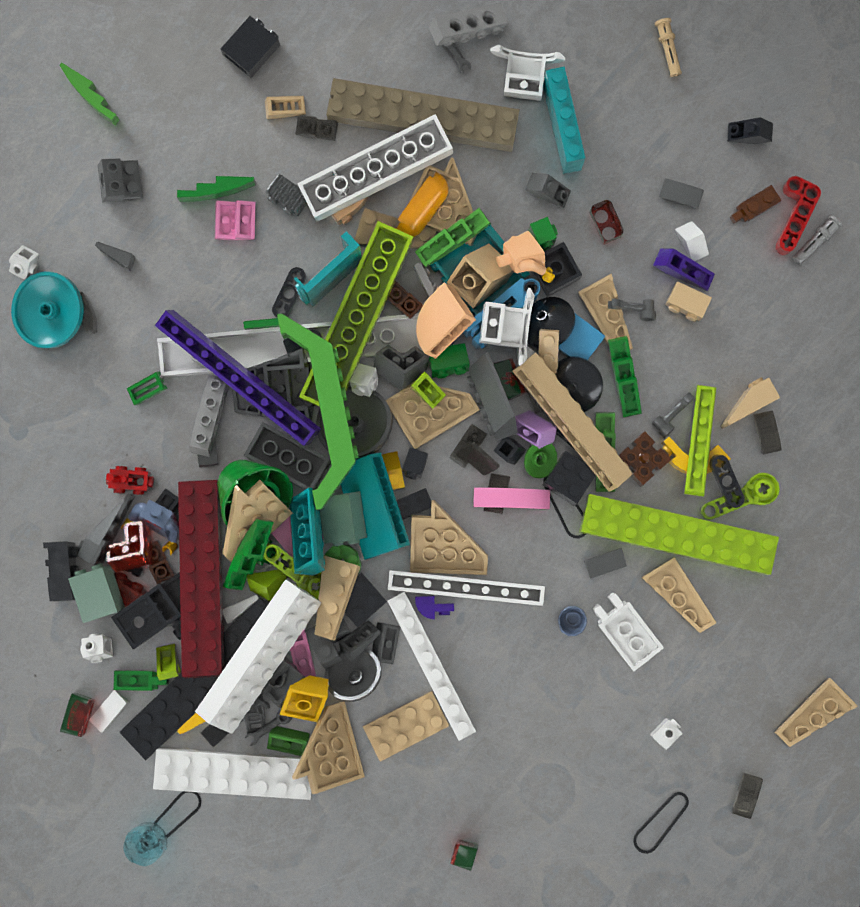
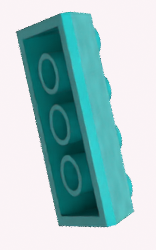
[290,488,325,576]

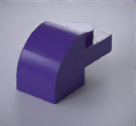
[415,596,454,619]

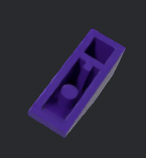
[653,248,715,291]

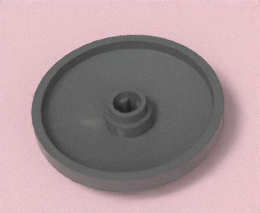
[316,387,393,460]

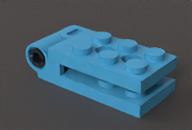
[462,278,540,350]

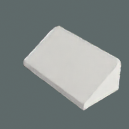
[89,690,129,733]

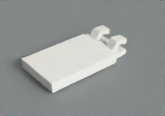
[592,592,664,672]

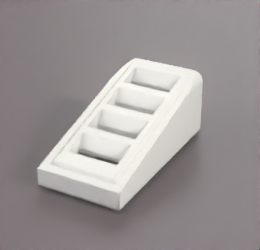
[223,595,260,624]

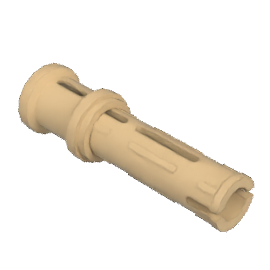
[654,18,682,77]

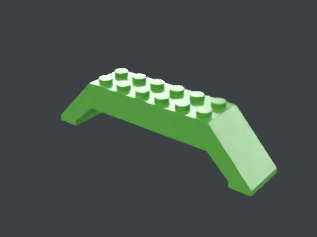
[277,314,359,510]

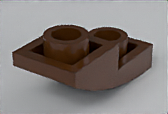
[387,281,423,319]
[140,540,175,584]

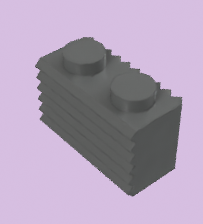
[266,173,307,216]

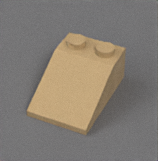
[721,377,780,429]

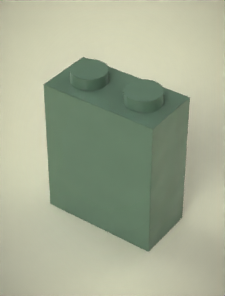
[320,491,367,546]
[68,563,125,623]

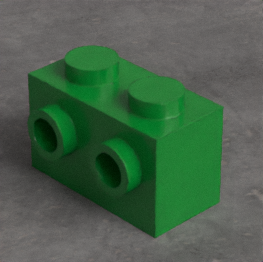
[528,217,558,252]
[428,343,470,379]

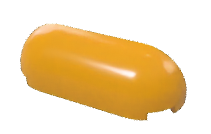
[395,172,448,237]

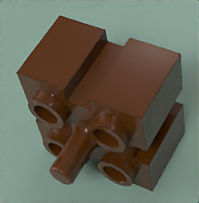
[618,431,671,487]

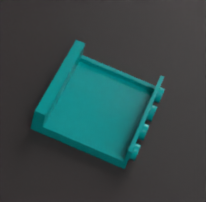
[429,225,530,317]
[294,231,362,307]

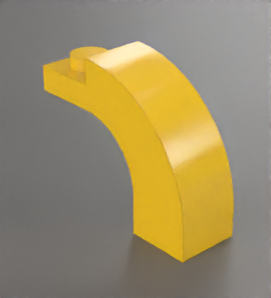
[661,437,731,474]

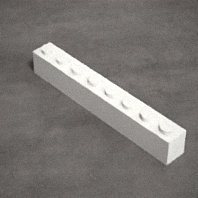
[388,570,545,606]
[388,592,476,741]

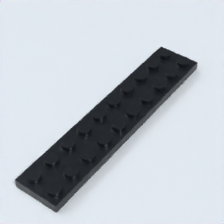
[119,598,268,761]

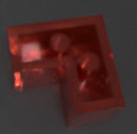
[106,520,153,573]

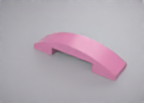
[473,488,550,509]
[290,629,316,677]

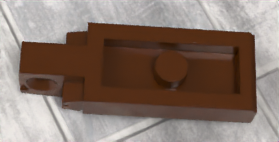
[730,185,782,224]

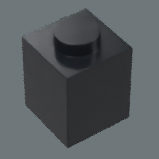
[493,437,526,465]

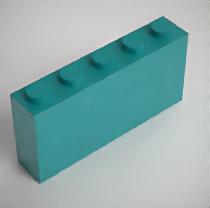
[543,66,586,174]
[341,453,410,560]

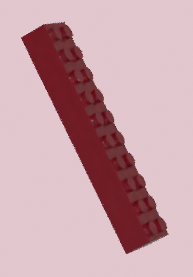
[178,480,225,678]

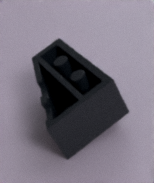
[43,541,79,602]

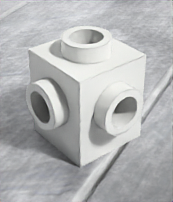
[9,245,39,280]
[81,633,113,663]

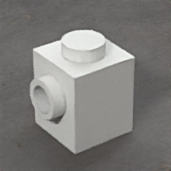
[350,363,379,397]
[650,718,683,750]

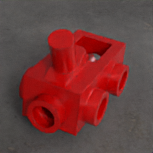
[106,466,154,495]

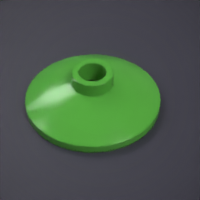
[524,444,557,478]

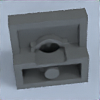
[97,158,142,202]
[261,656,305,708]

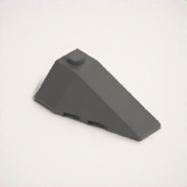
[77,494,135,565]

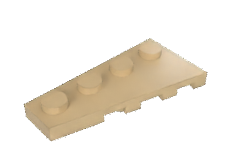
[642,557,716,633]

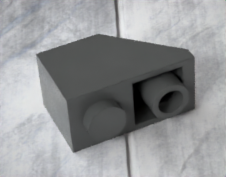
[525,172,571,208]

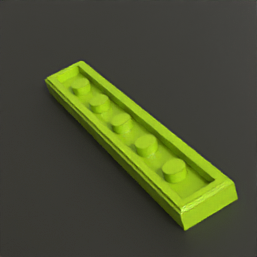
[684,385,716,496]

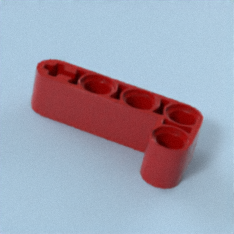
[776,176,821,255]

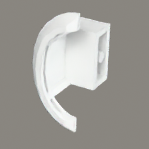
[490,45,565,101]
[479,288,535,365]

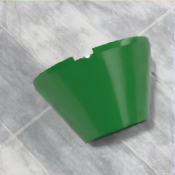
[218,459,293,526]

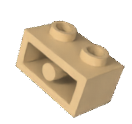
[665,281,712,322]

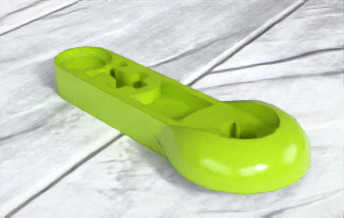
[701,473,780,520]
[263,543,322,600]

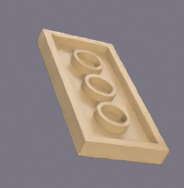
[363,691,449,762]

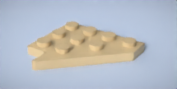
[407,157,477,246]
[386,381,480,449]
[223,480,292,562]
[410,500,488,575]
[292,701,365,794]

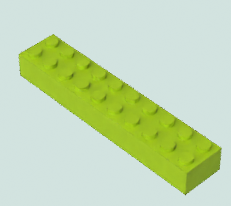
[299,221,413,408]
[579,494,779,575]

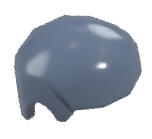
[558,606,587,636]

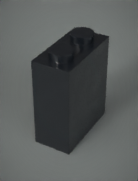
[220,16,280,78]

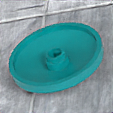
[11,272,84,349]

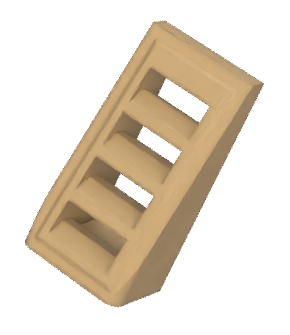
[265,96,306,119]

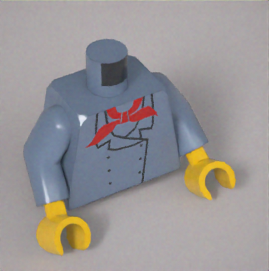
[121,500,179,555]

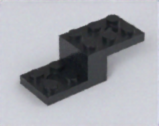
[111,572,181,650]

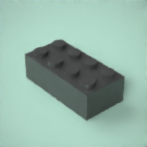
[244,422,331,490]

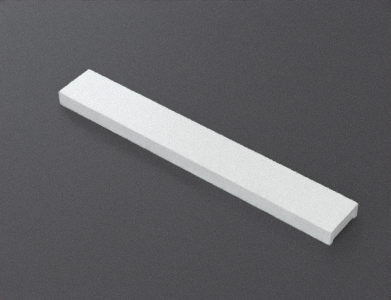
[157,313,423,378]

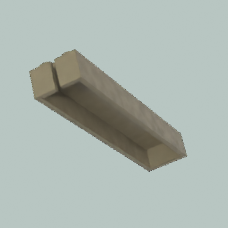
[326,78,520,152]

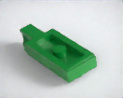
[113,670,169,691]

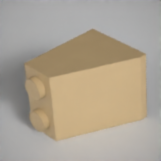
[447,244,514,308]

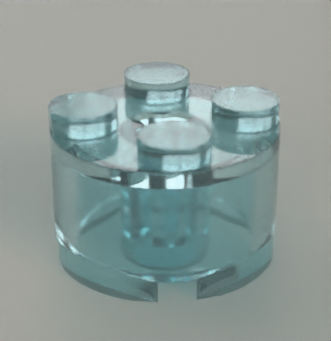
[123,822,167,866]

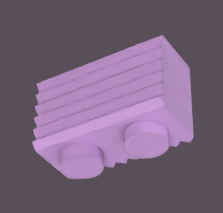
[515,410,557,449]

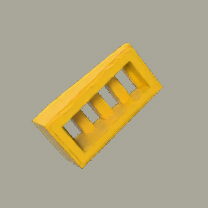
[177,713,206,734]

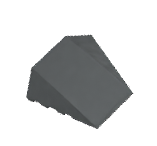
[232,349,314,421]

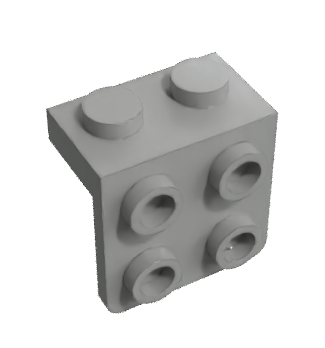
[396,262,437,315]

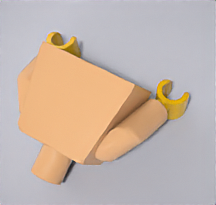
[496,231,555,283]

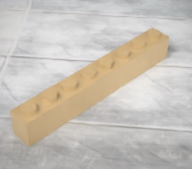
[513,353,633,492]

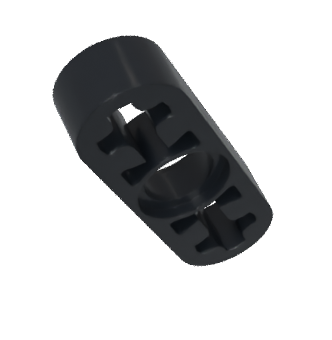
[272,267,306,318]
[710,455,745,508]

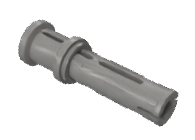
[792,215,843,265]

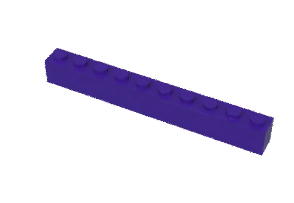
[155,310,321,446]

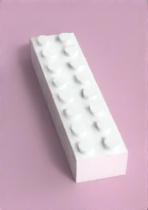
[297,114,453,222]
[195,580,321,734]
[153,747,312,800]

